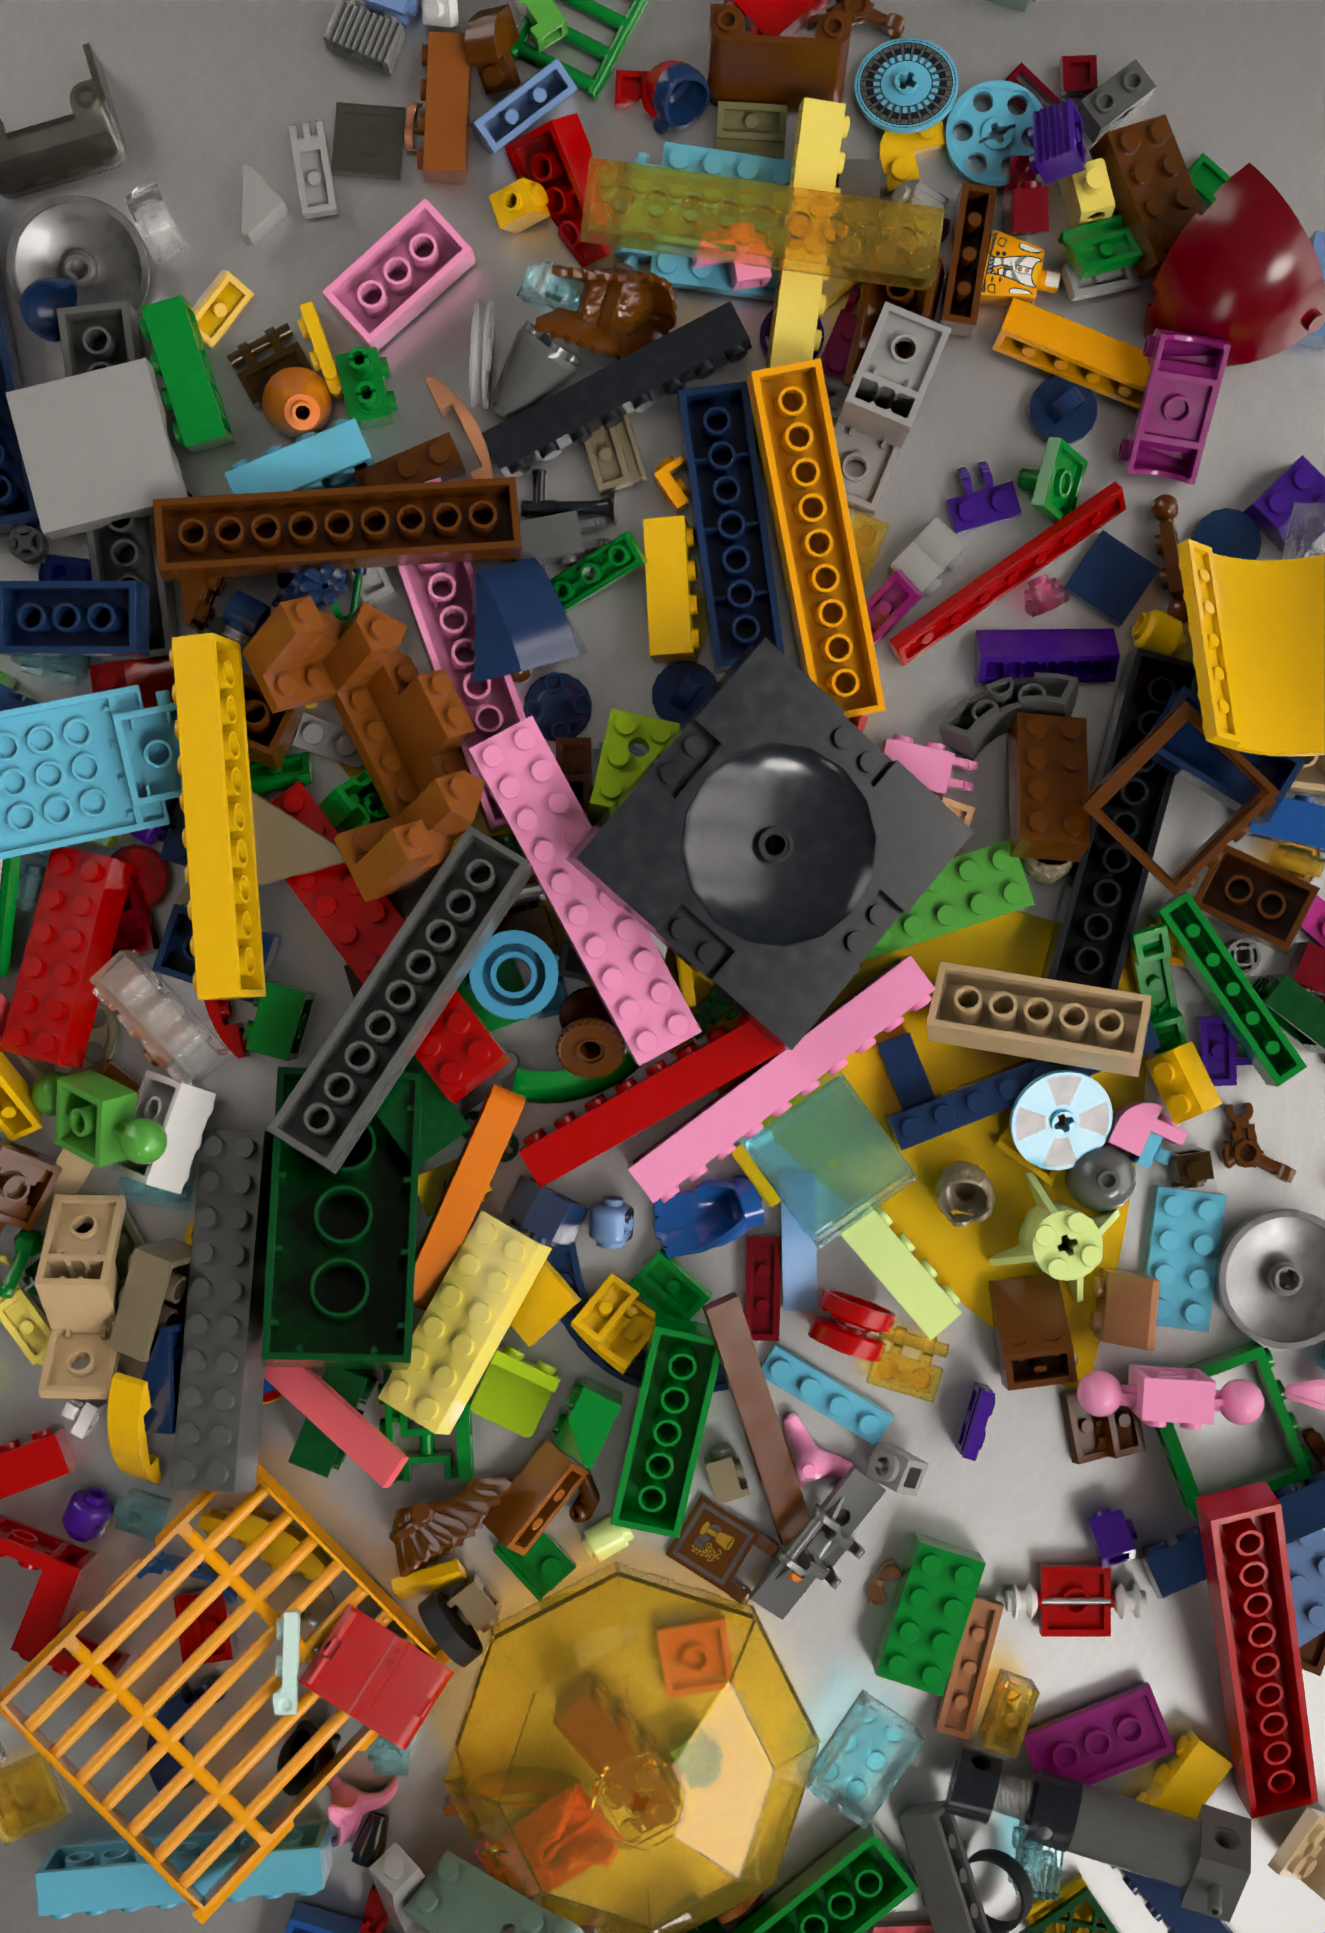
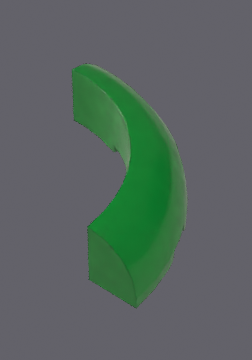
[512,1045,643,1104]

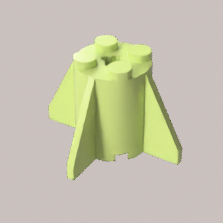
[987,1171,1120,1303]

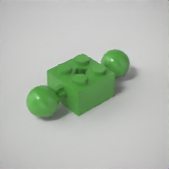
[31,1069,167,1168]

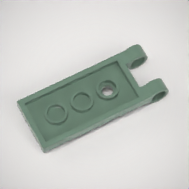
[403,1850,584,1933]

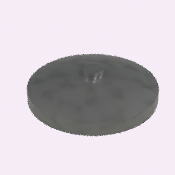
[6,195,150,315]
[1216,1209,1325,1350]

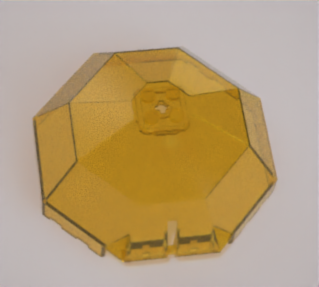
[443,1561,821,1933]

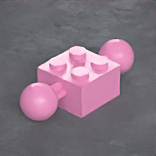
[1077,1365,1264,1430]

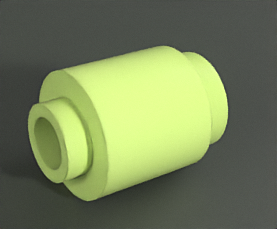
[581,1515,635,1562]

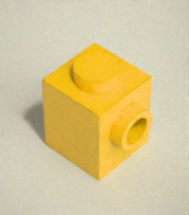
[489,177,550,234]

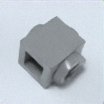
[866,1443,929,1496]

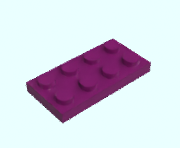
[1019,1682,1176,1785]

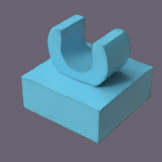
[1130,1132,1173,1169]

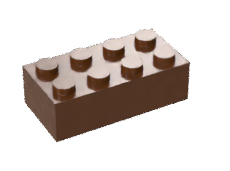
[1089,114,1204,279]
[1008,712,1090,862]

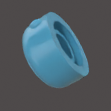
[465,930,560,1020]

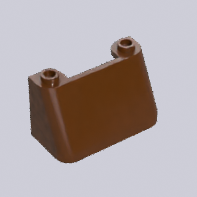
[706,4,853,112]

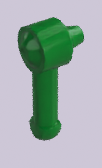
[0,1229,44,1299]

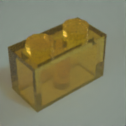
[977,1668,1040,1759]

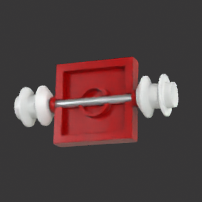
[1005,1564,1147,1637]

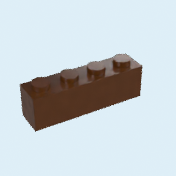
[938,182,998,337]

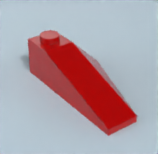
[504,113,610,268]

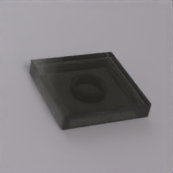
[331,102,407,181]

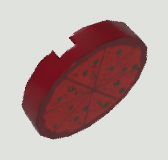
[110,844,172,911]

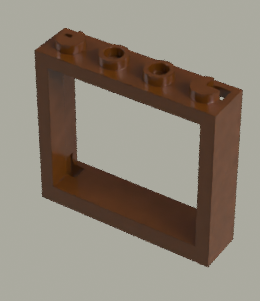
[1079,700,1280,896]

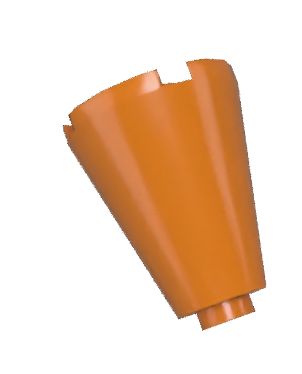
[262,367,332,438]

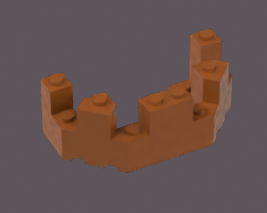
[242,596,486,902]

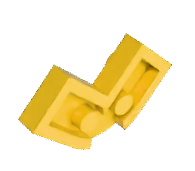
[878,121,946,196]

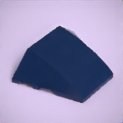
[470,557,588,684]

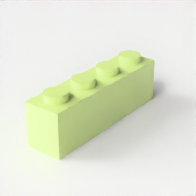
[837,1204,962,1340]

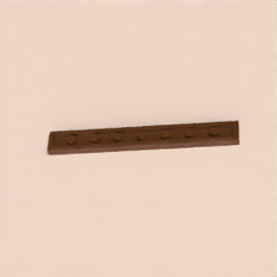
[702,1292,810,1547]

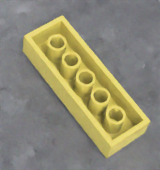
[378,1210,552,1435]

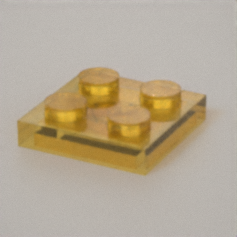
[0,1752,72,1846]

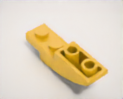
[197,1506,332,1580]

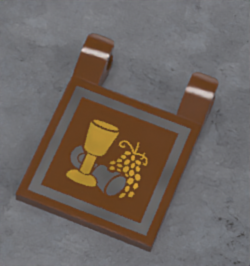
[666,1495,780,1605]

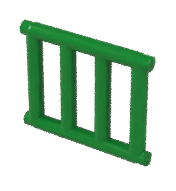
[510,0,649,100]

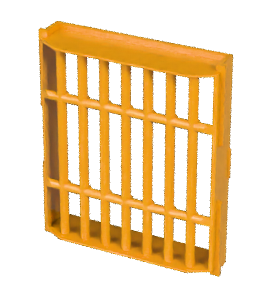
[0,1463,450,1925]

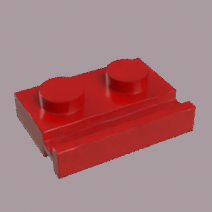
[173,1590,235,1664]

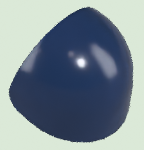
[20,277,78,342]

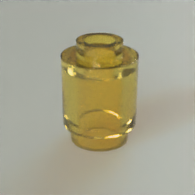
[1269,842,1325,883]

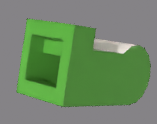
[513,0,568,53]

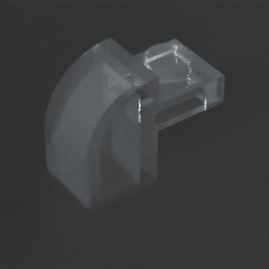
[125,182,188,265]

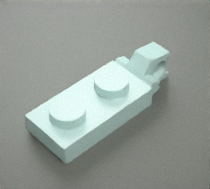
[272,1609,301,1715]

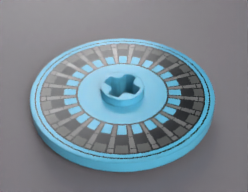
[854,37,958,134]

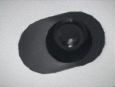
[277,1719,341,1796]

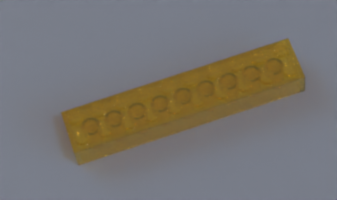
[580,157,945,291]

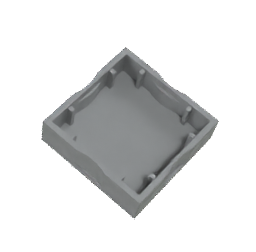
[5,358,188,540]

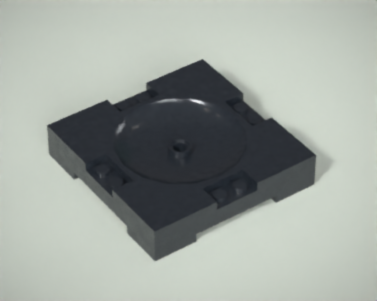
[566,637,974,1050]

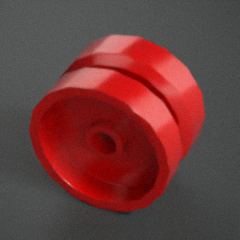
[808,1288,897,1362]

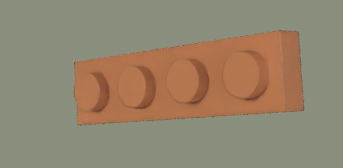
[934,1595,1004,1740]

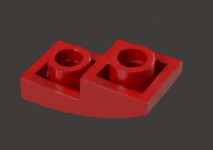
[204,1000,250,1059]

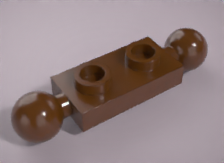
[1151,494,1188,624]

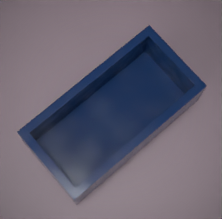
[1150,686,1306,825]

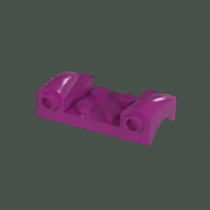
[1117,328,1231,485]

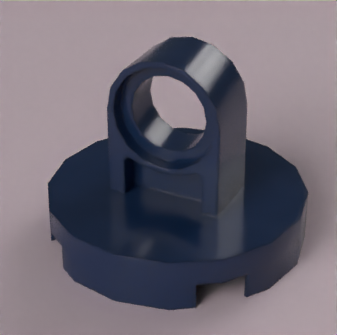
[1027,376,1097,445]
[652,661,717,729]

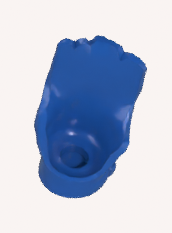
[652,1175,765,1258]

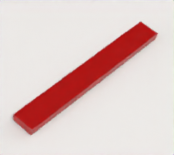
[889,481,1126,666]

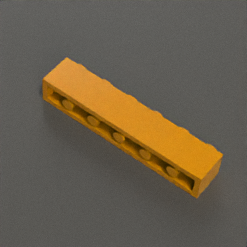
[992,297,1150,410]

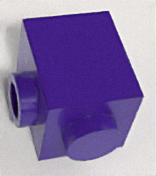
[1087,1509,1137,1569]

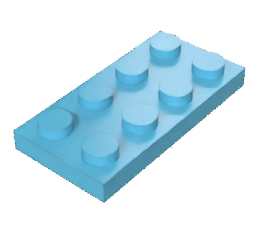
[1144,1185,1226,1332]

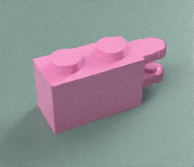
[882,734,979,797]

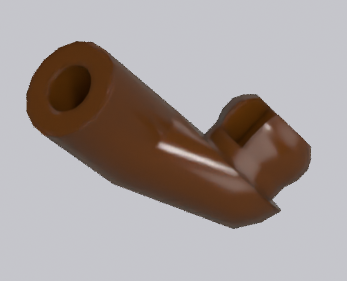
[569,1469,600,1523]

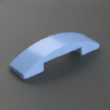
[780,1172,818,1311]

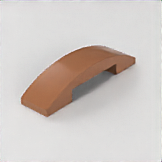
[425,376,494,479]

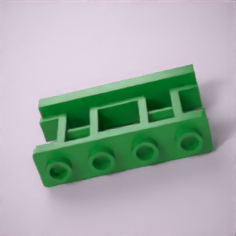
[377,1369,475,1483]

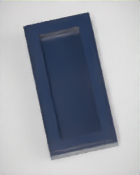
[876,1032,935,1109]

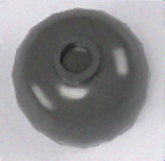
[1065,1143,1136,1212]

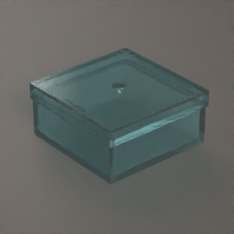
[744,1073,918,1250]

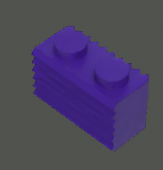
[1028,98,1086,185]

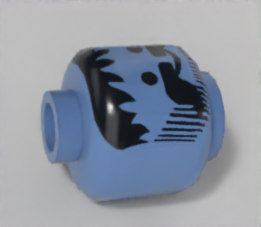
[589,1195,634,1249]

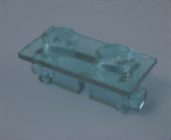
[118,1175,195,1211]

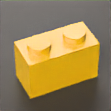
[1145,1041,1222,1125]

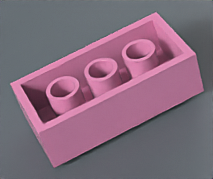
[322,198,476,351]

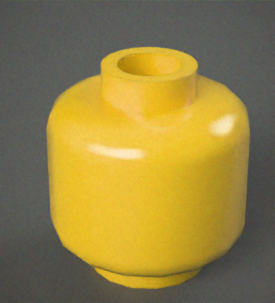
[1131,609,1186,656]

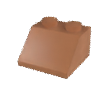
[1090,1268,1160,1351]

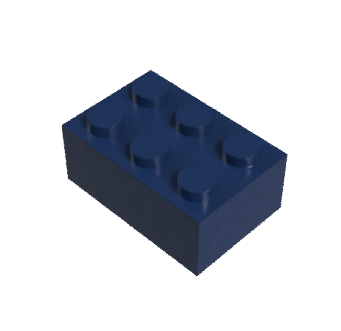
[152,904,281,1003]

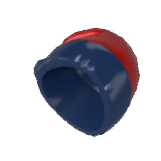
[641,60,710,135]

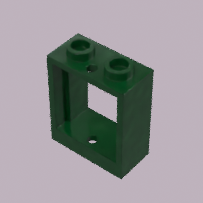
[1252,974,1325,1054]

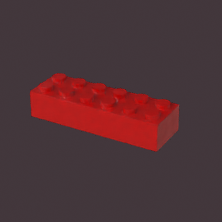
[0,847,134,1069]

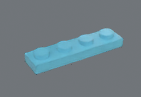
[761,1342,894,1446]

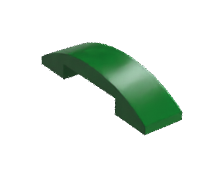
[1131,923,1187,1054]

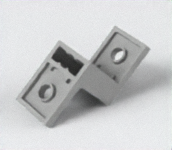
[834,301,952,515]

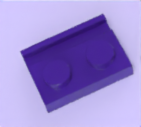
[955,1381,995,1461]

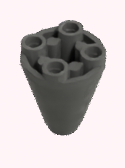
[490,320,581,420]

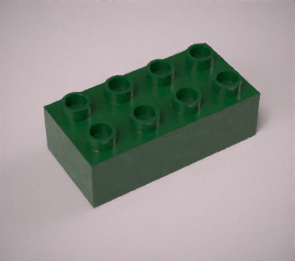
[261,1067,423,1370]

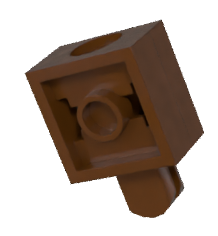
[0,1137,63,1234]

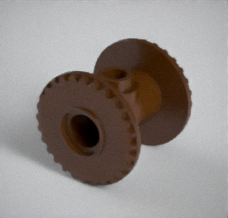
[555,987,626,1079]

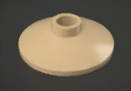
[267,1574,336,1640]

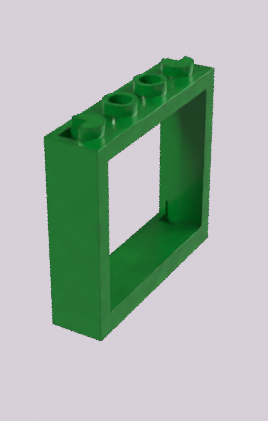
[1154,1340,1312,1521]

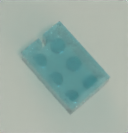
[804,1689,925,1829]

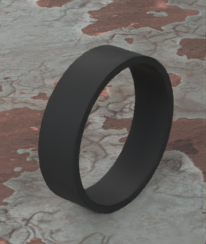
[418,1590,483,1667]
[968,1849,1033,1933]

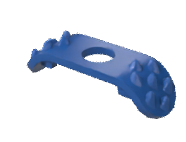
[136,1551,237,1604]

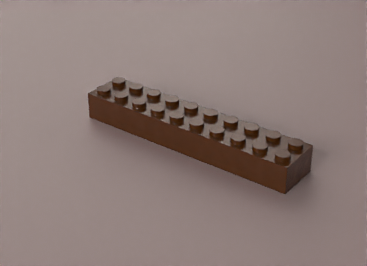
[153,477,522,581]

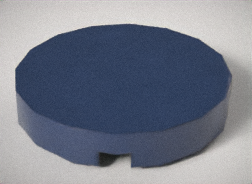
[1191,508,1262,560]

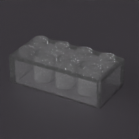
[89,950,232,1085]

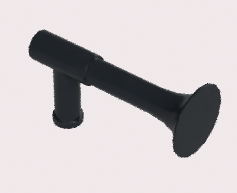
[521,469,618,525]

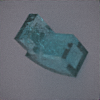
[516,261,584,311]

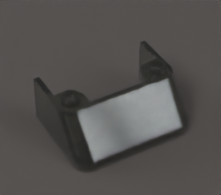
[0,43,127,199]

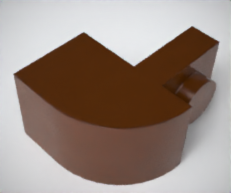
[464,4,521,95]
[556,737,592,810]

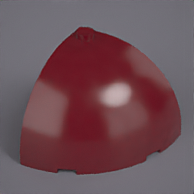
[1144,162,1325,366]

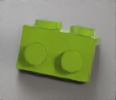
[470,1345,561,1438]

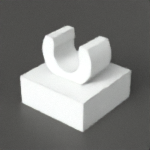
[61,1399,106,1439]

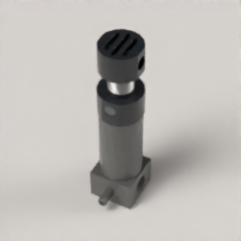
[944,1745,1251,1923]

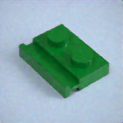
[1058,215,1144,280]
[628,1247,713,1320]
[493,1530,577,1601]

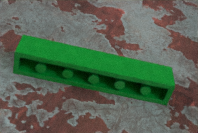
[1150,892,1307,1087]

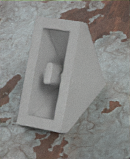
[241,164,289,245]

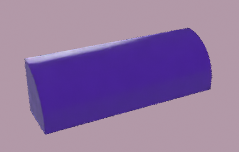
[975,628,1120,684]

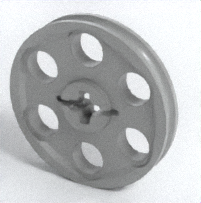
[469,299,495,409]

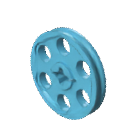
[945,80,1044,190]

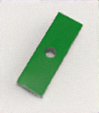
[550,531,647,612]

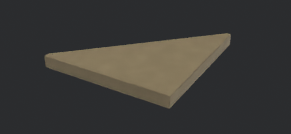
[174,790,346,906]

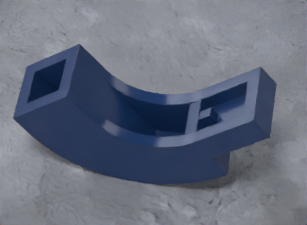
[147,1678,230,1792]

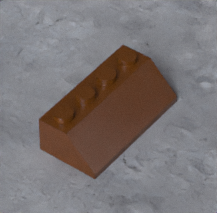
[843,248,945,388]

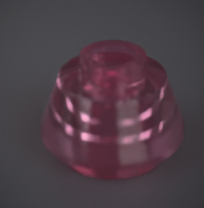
[1024,574,1070,617]

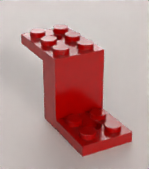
[0,1514,131,1689]

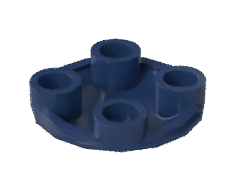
[523,672,592,741]

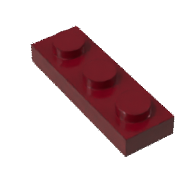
[745,1235,782,1341]

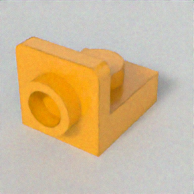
[653,455,690,515]

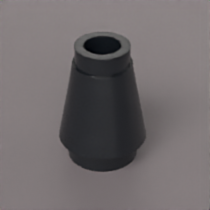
[351,1811,390,1868]

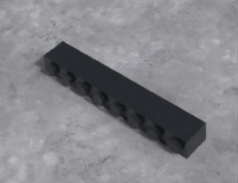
[482,301,752,477]

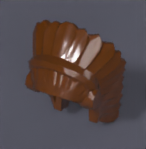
[535,262,677,360]
[389,1477,514,1577]

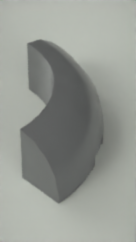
[939,672,1079,761]

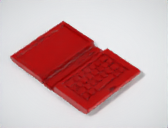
[298,1603,454,1751]

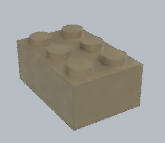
[108,1238,192,1363]

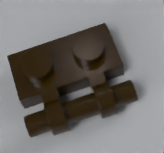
[227,323,314,408]

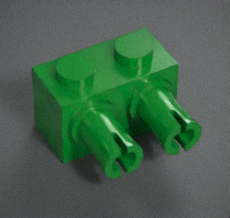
[335,346,398,430]

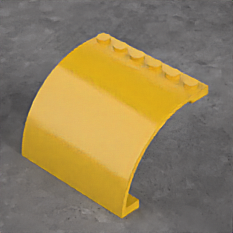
[1177,539,1325,757]

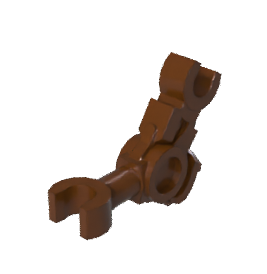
[808,0,906,39]
[1219,1103,1297,1183]

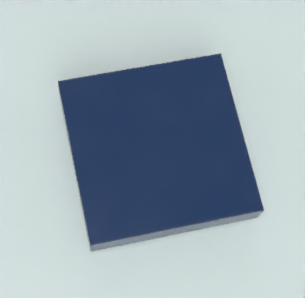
[1062,530,1160,627]

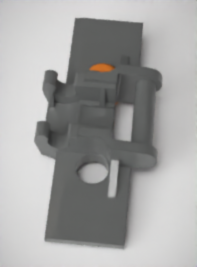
[748,1466,886,1620]

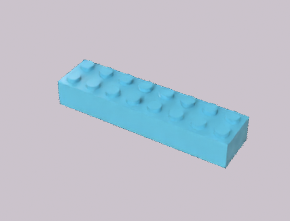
[35,1821,333,1919]

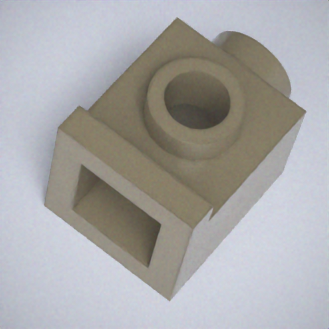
[704,1446,750,1505]
[446,1573,502,1633]

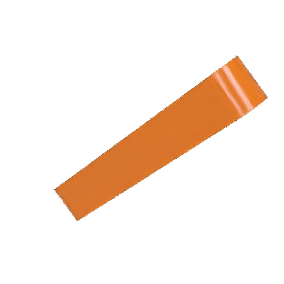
[413,1084,526,1311]

